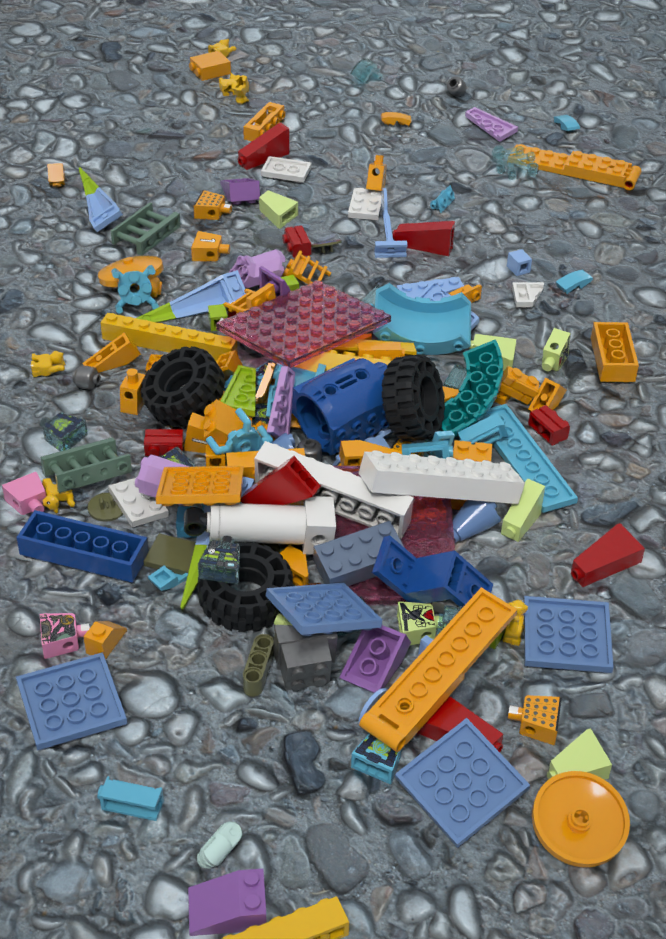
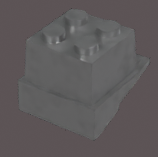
[274,625,338,690]

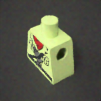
[542,328,571,372]
[397,602,447,645]

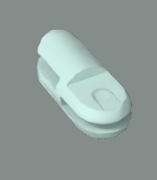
[197,821,242,869]

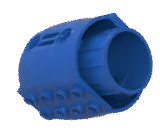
[292,358,390,455]

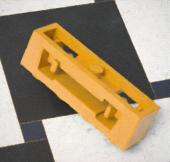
[243,102,286,141]

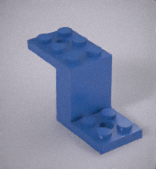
[372,535,493,608]

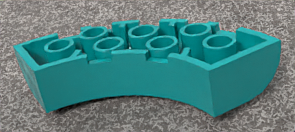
[439,339,503,438]

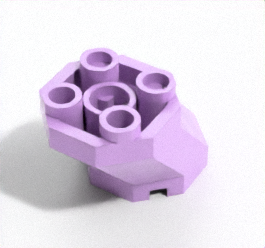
[229,249,286,289]
[135,455,190,507]

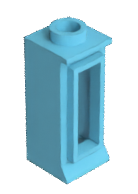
[458,412,509,445]
[402,440,453,459]
[97,776,164,821]

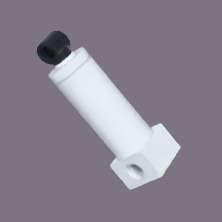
[184,496,336,555]

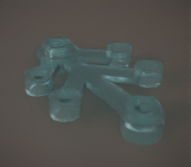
[492,146,539,180]

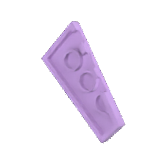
[465,107,518,142]
[267,366,295,439]

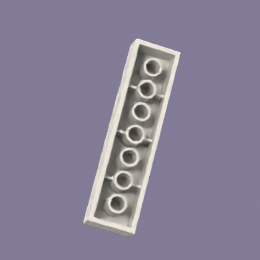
[254,441,414,539]
[359,450,525,504]

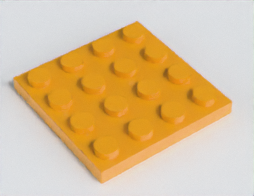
[156,466,244,506]

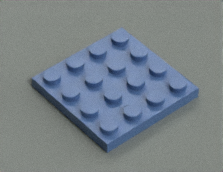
[266,583,383,636]
[524,596,614,673]
[16,652,127,751]
[395,718,530,848]

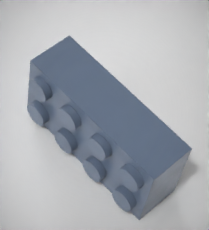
[313,521,405,586]

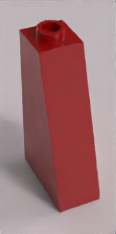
[238,123,289,170]
[392,221,455,257]
[241,456,321,505]
[571,523,645,587]
[417,696,503,752]

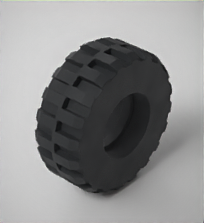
[141,346,225,427]
[382,354,445,441]
[198,542,293,632]

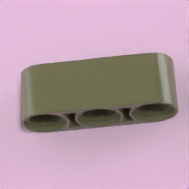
[243,634,274,697]

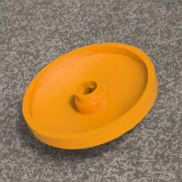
[98,256,164,287]
[532,771,630,867]

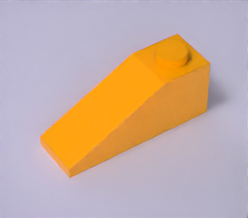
[82,332,141,373]
[339,440,402,471]

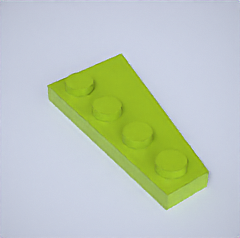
[221,365,256,417]

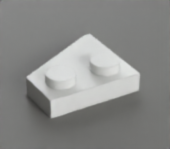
[512,282,544,308]

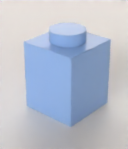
[507,249,532,276]

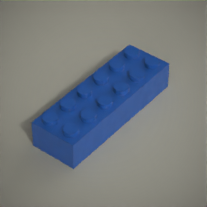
[16,510,149,583]

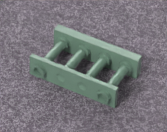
[111,202,180,256]
[40,437,132,493]

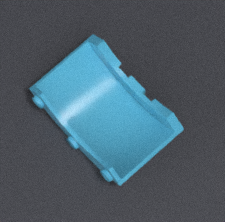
[373,283,471,355]

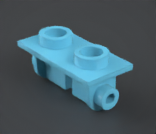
[430,185,455,213]

